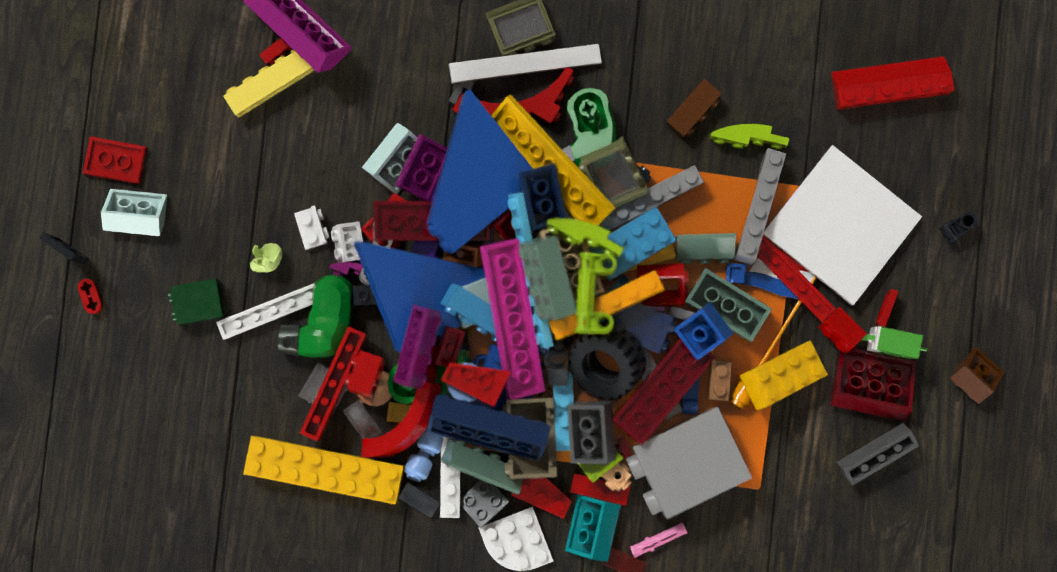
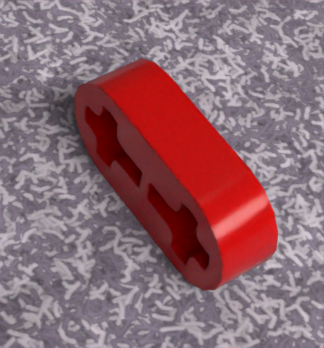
[78,279,103,314]

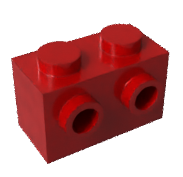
[818,306,867,355]

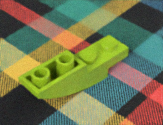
[709,124,789,150]
[545,219,624,258]

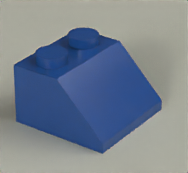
[674,302,734,360]

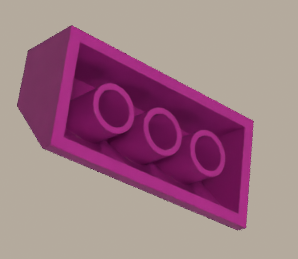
[393,304,442,389]

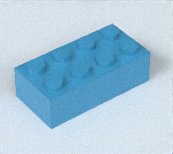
[588,207,676,282]

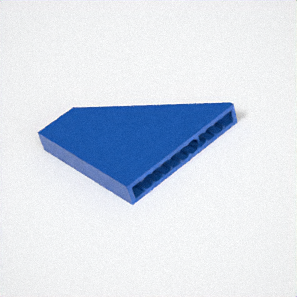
[426,89,533,254]
[353,241,486,352]

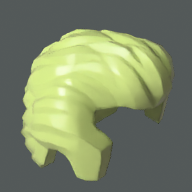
[250,243,282,273]

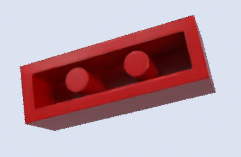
[259,38,293,66]

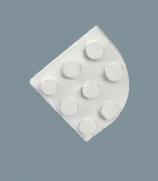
[479,507,553,571]

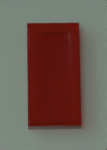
[603,547,647,572]

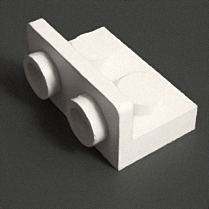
[294,205,330,250]
[331,221,363,263]

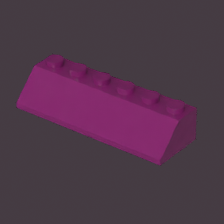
[243,0,352,73]

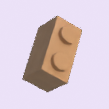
[707,361,732,401]

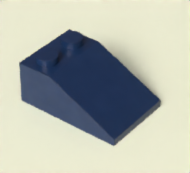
[519,163,567,230]

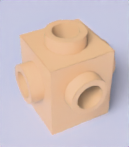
[601,463,632,492]

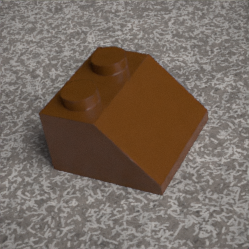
[950,347,1004,404]

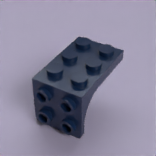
[604,303,678,354]

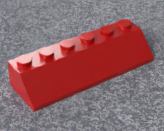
[831,56,954,110]

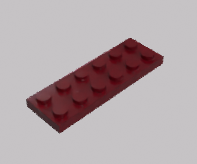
[373,201,490,241]
[612,338,715,446]

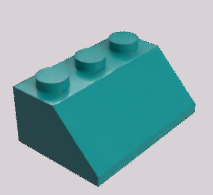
[565,494,621,562]

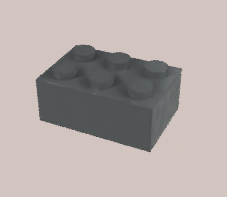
[567,401,616,464]

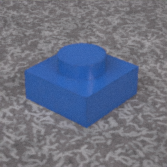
[726,263,748,284]

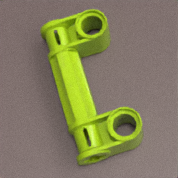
[575,252,617,334]

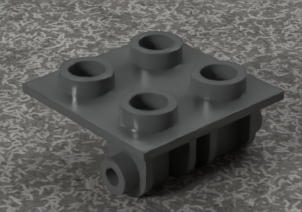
[460,480,509,528]

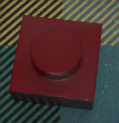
[615,437,632,458]

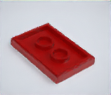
[83,136,147,185]

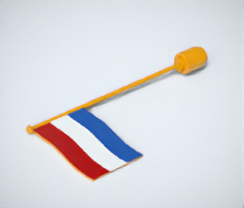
[729,247,817,410]

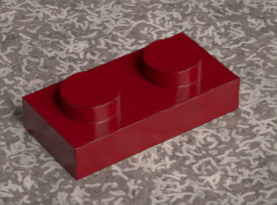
[433,326,465,367]

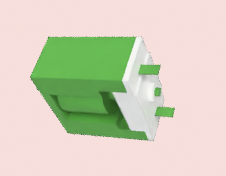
[862,326,928,360]

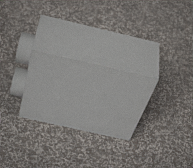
[626,407,752,519]

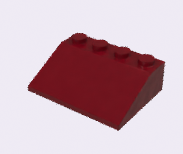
[830,348,916,422]

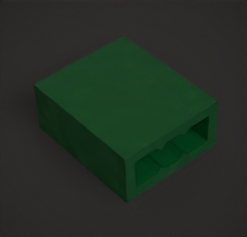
[168,278,226,325]

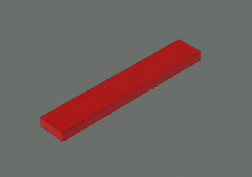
[757,235,836,323]

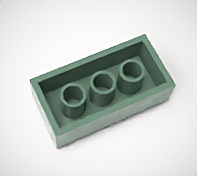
[519,236,577,320]
[685,268,772,343]

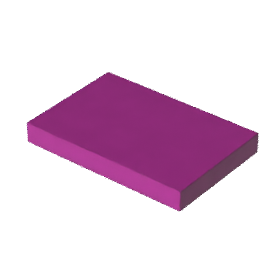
[395,134,447,201]

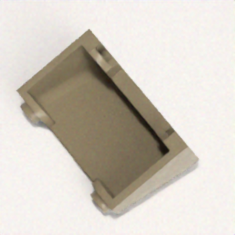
[503,398,557,479]

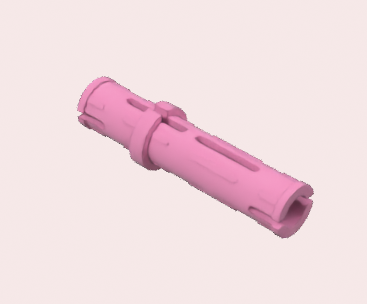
[630,522,687,558]

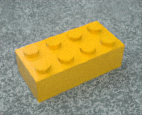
[739,340,828,410]

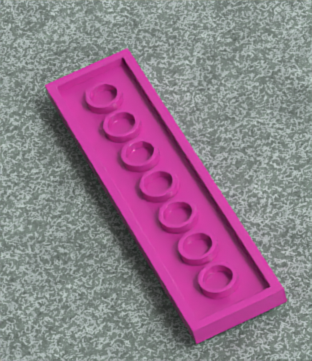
[480,238,545,401]

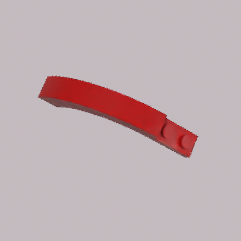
[361,345,441,458]

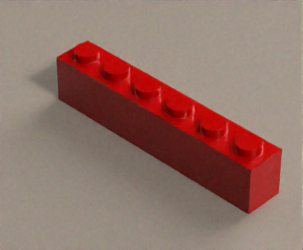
[300,326,368,441]

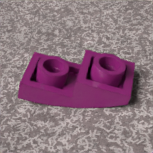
[329,262,365,277]

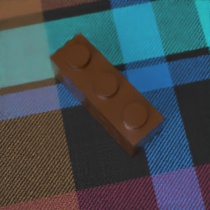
[666,78,722,139]

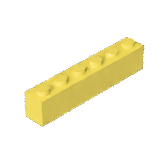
[224,49,315,118]

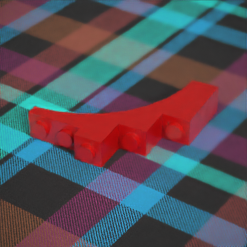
[452,67,575,126]

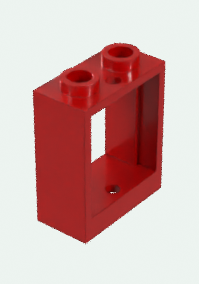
[637,263,689,307]

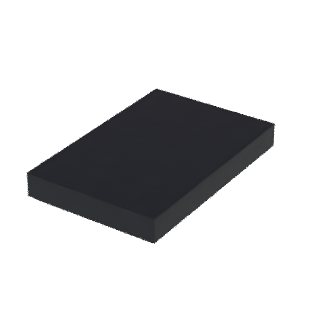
[39,233,89,265]

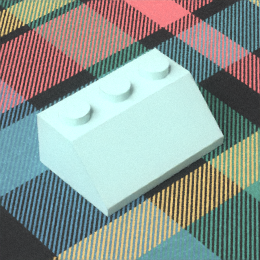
[362,123,417,194]
[101,189,167,236]

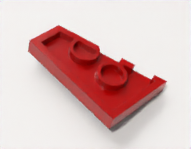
[441,363,512,407]
[511,477,571,519]

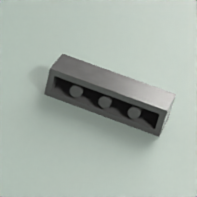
[837,423,919,486]

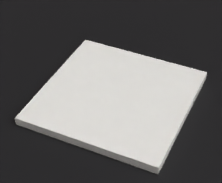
[763,145,922,306]

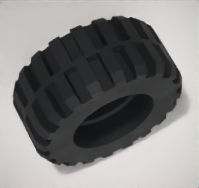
[568,322,646,400]

